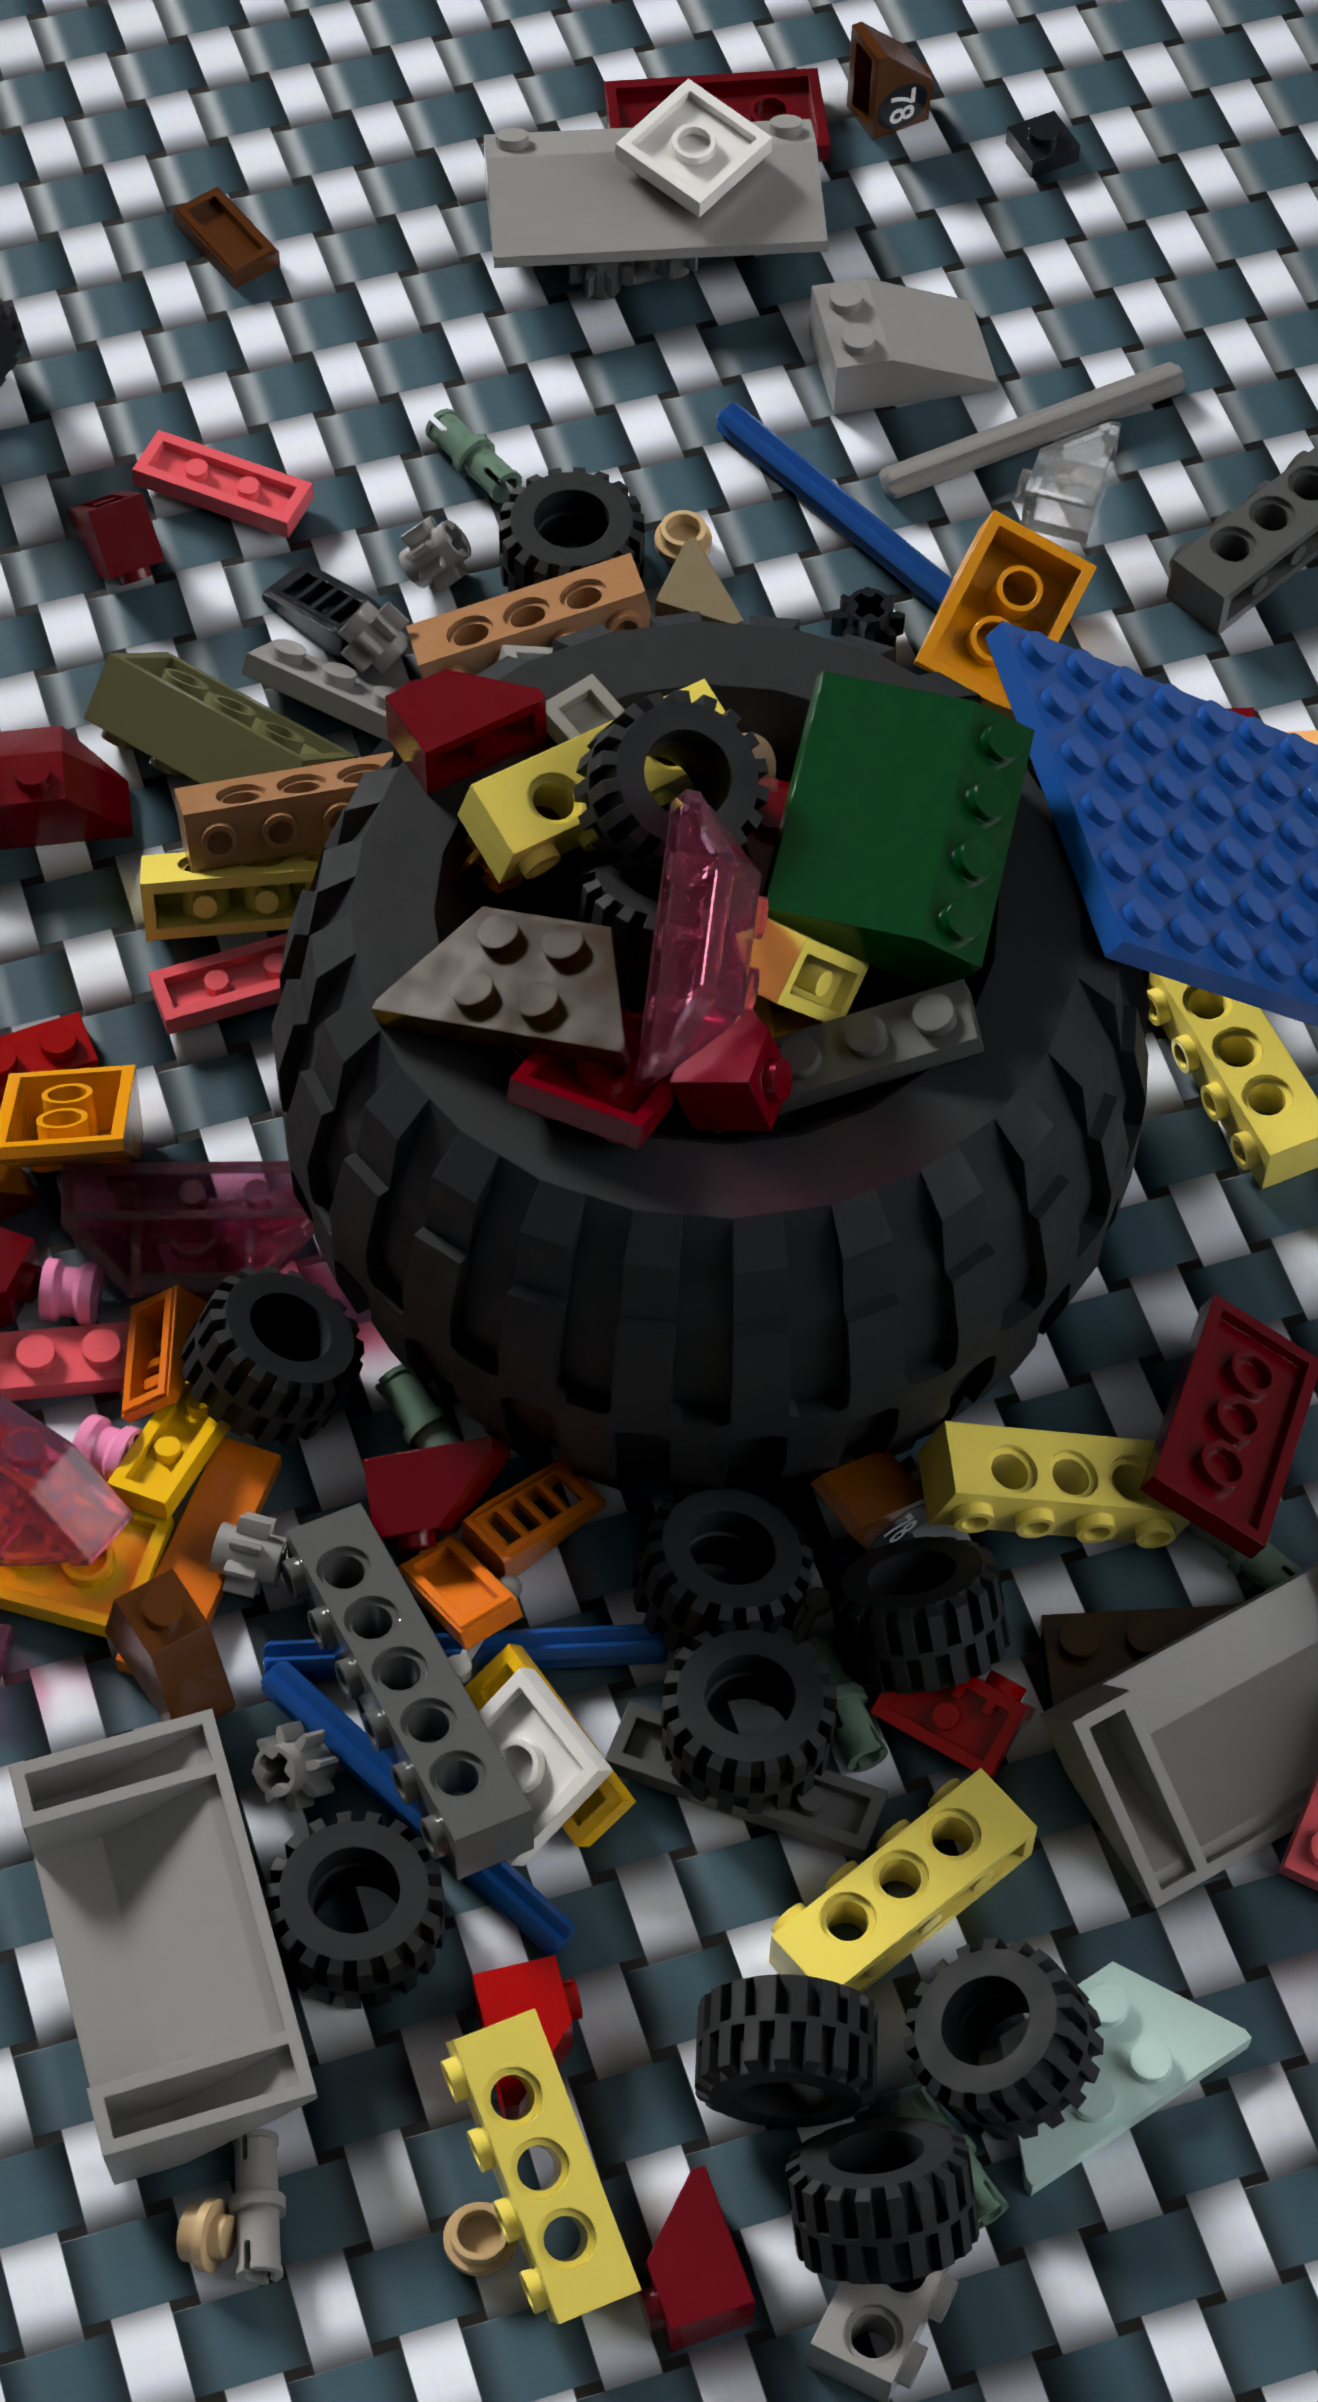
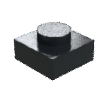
[1005,111,1081,178]

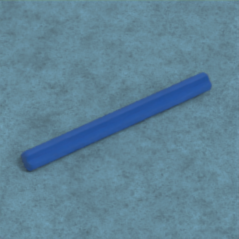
[716,403,953,612]
[263,1624,668,1679]
[261,1661,575,1956]

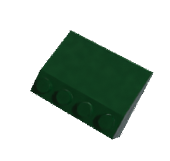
[758,671,1035,990]

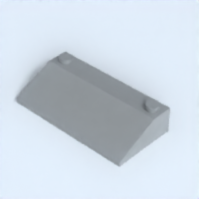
[484,114,828,268]
[1040,1562,1318,1909]
[8,1708,318,2185]

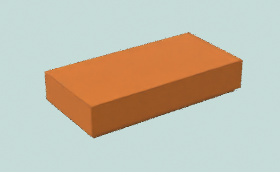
[397,1535,523,1650]

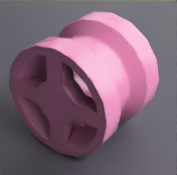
[38,1257,103,1325]
[69,1414,143,1484]

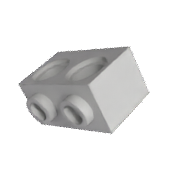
[807,2266,959,2402]

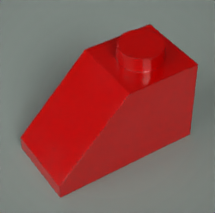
[472,1955,583,2120]

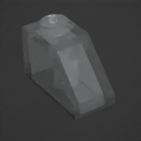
[1015,421,1121,545]

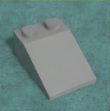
[809,278,998,415]

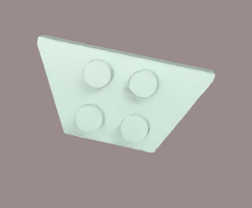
[998,1961,1252,2196]

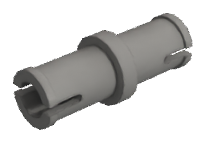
[228,2129,286,2285]

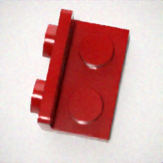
[869,1669,1036,1780]

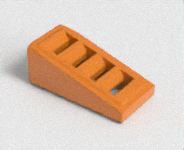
[121,1284,207,1423]
[461,1457,606,1579]

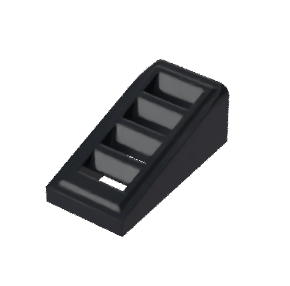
[262,561,382,664]

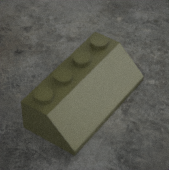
[83,652,358,784]

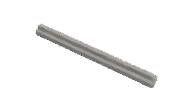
[879,362,1186,499]

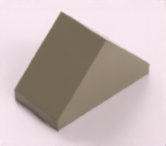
[655,537,744,624]

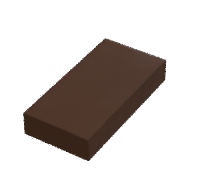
[172,187,280,289]

